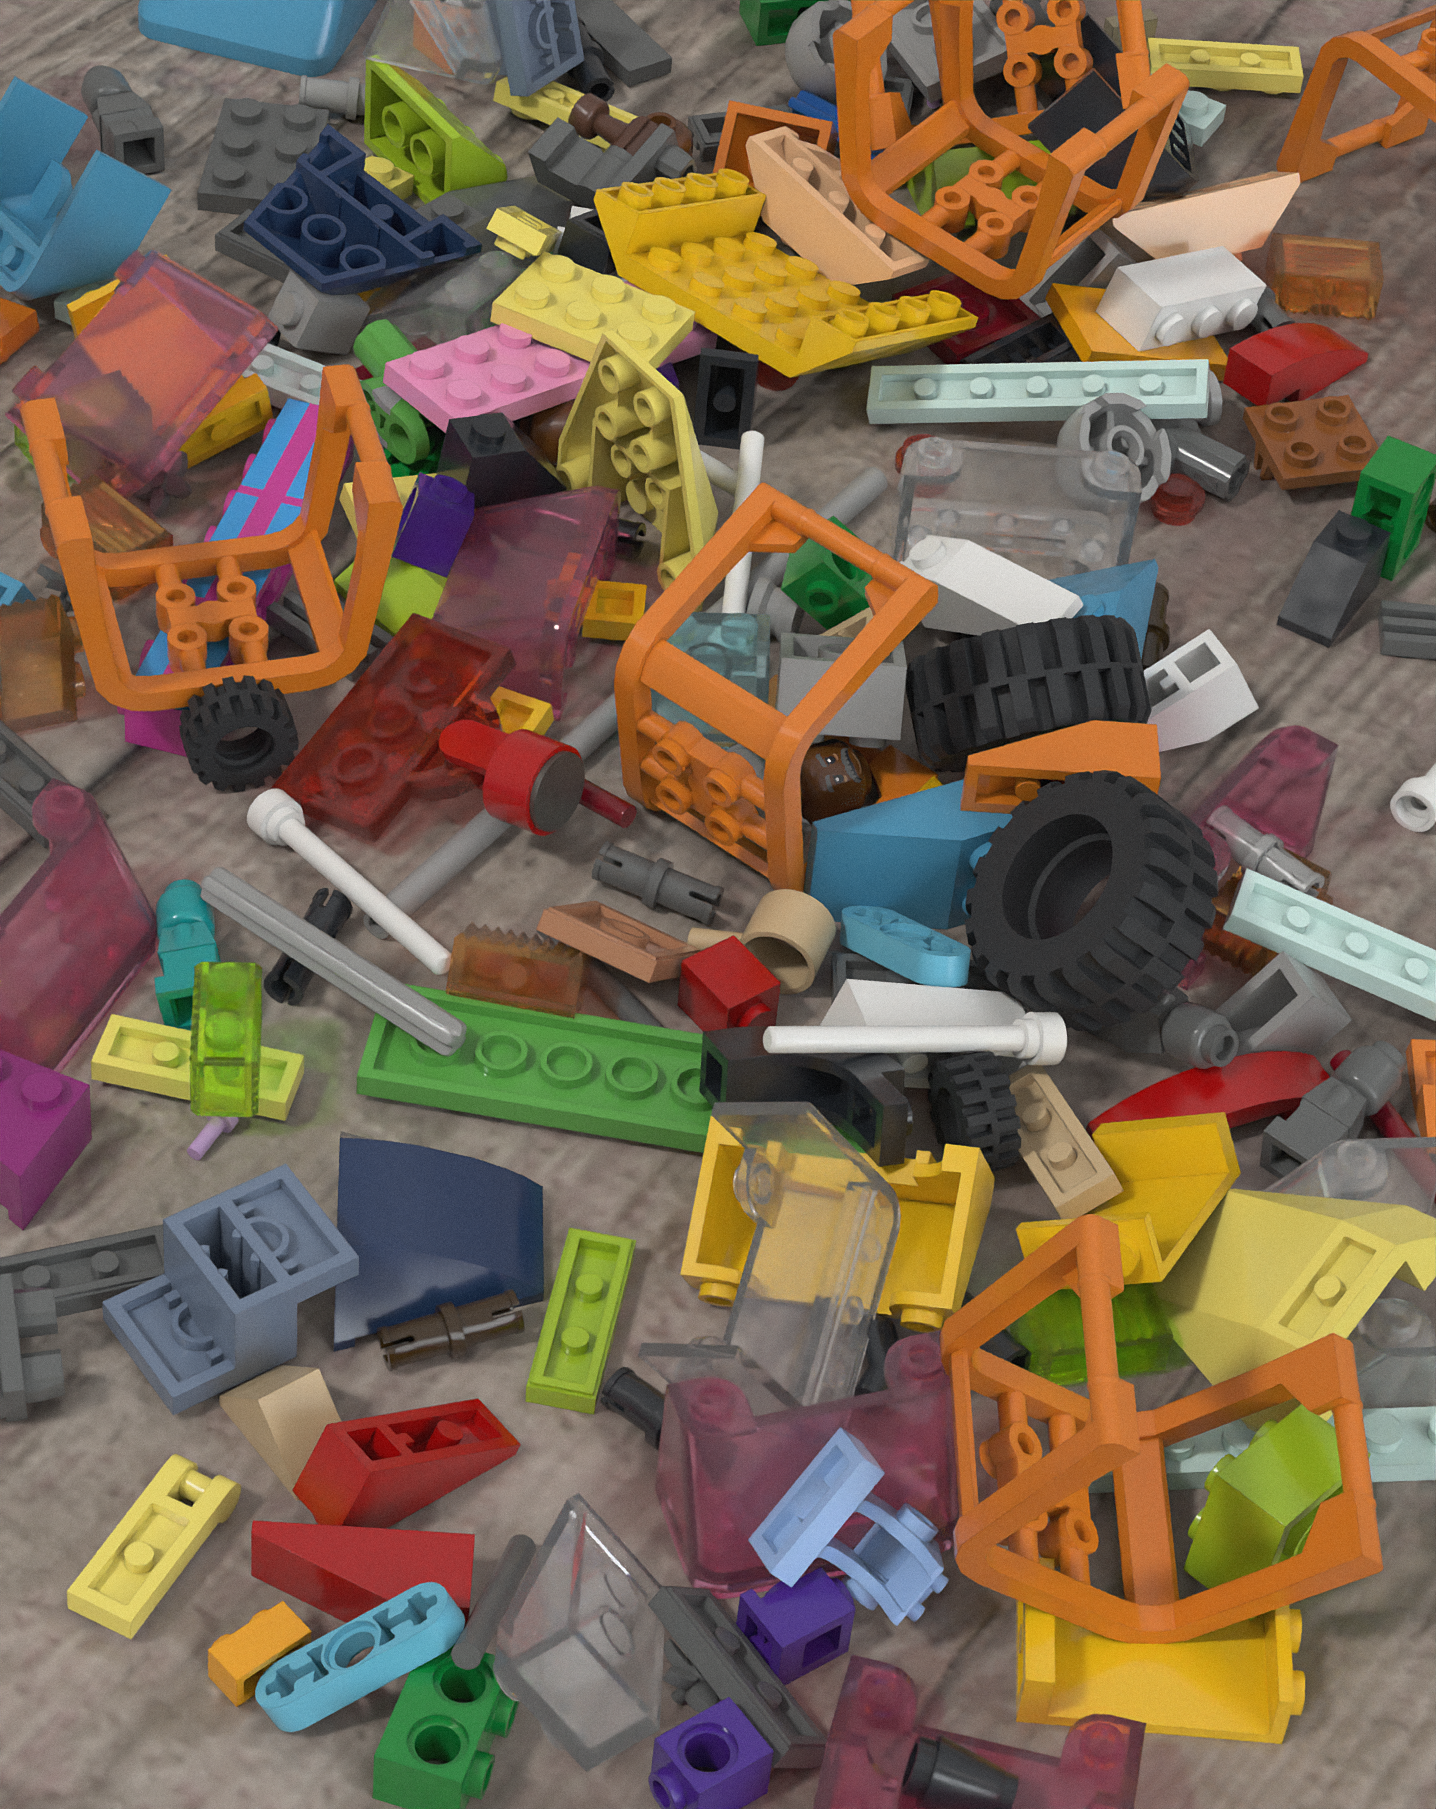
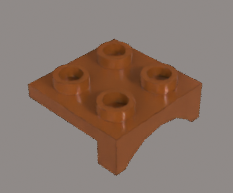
[1242,395,1379,490]

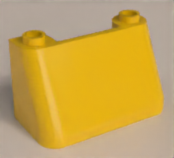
[680,1116,995,1334]

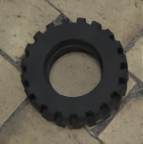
[905,615,1152,772]
[965,770,1218,1031]

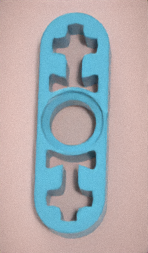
[839,905,971,988]
[255,1582,465,1732]

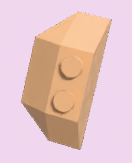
[745,126,930,285]
[1099,171,1300,263]

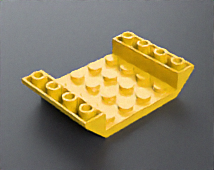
[593,168,978,378]

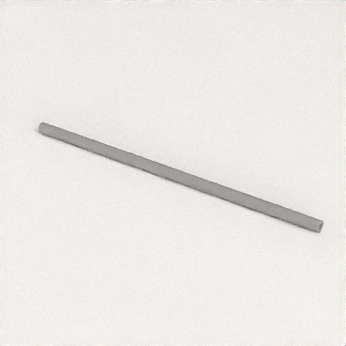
[363,467,888,939]

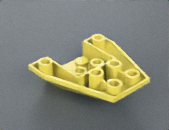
[555,329,718,615]
[1133,1188,1436,1432]

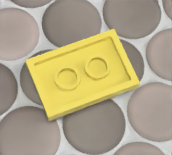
[490,251,696,369]

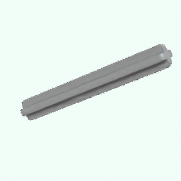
[200,867,467,1057]

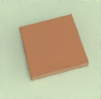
[536,901,701,983]

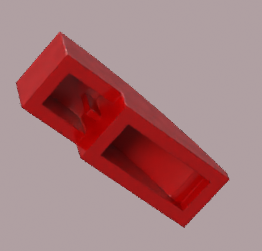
[1223,323,1369,406]

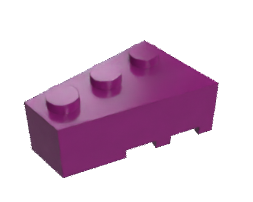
[0,1049,92,1231]

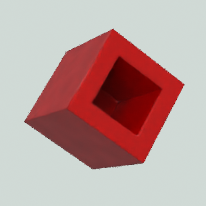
[677,935,781,1031]

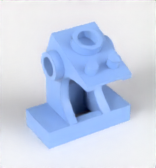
[748,1427,949,1626]

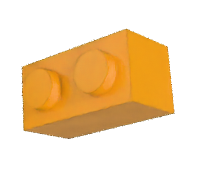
[208,1601,312,1707]

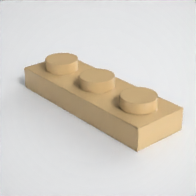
[1008,1065,1124,1219]

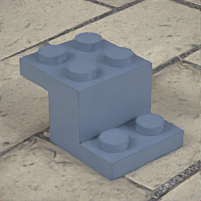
[473,0,584,97]
[102,1164,359,1415]

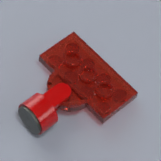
[271,613,585,843]

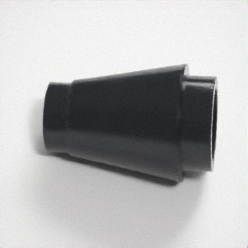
[901,1734,1019,1809]

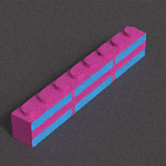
[117,398,354,757]

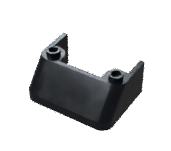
[1028,12,1199,197]

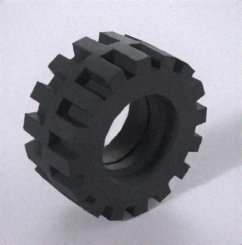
[179,675,299,792]
[928,1051,1021,1172]

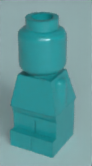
[154,879,229,1032]

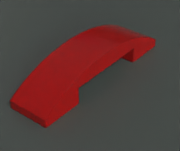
[1086,1051,1330,1142]

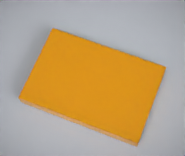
[1045,283,1228,381]

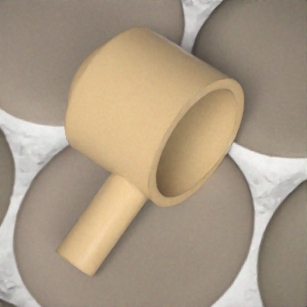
[687,889,836,994]

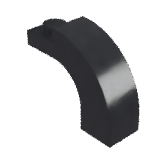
[699,1026,913,1167]

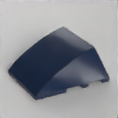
[243,124,482,295]
[334,1131,544,1352]

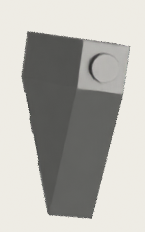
[416,176,584,318]

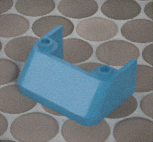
[138,0,378,77]
[0,76,172,301]

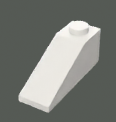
[903,535,1084,636]
[1144,629,1259,752]

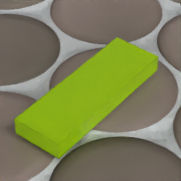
[525,1227,636,1415]

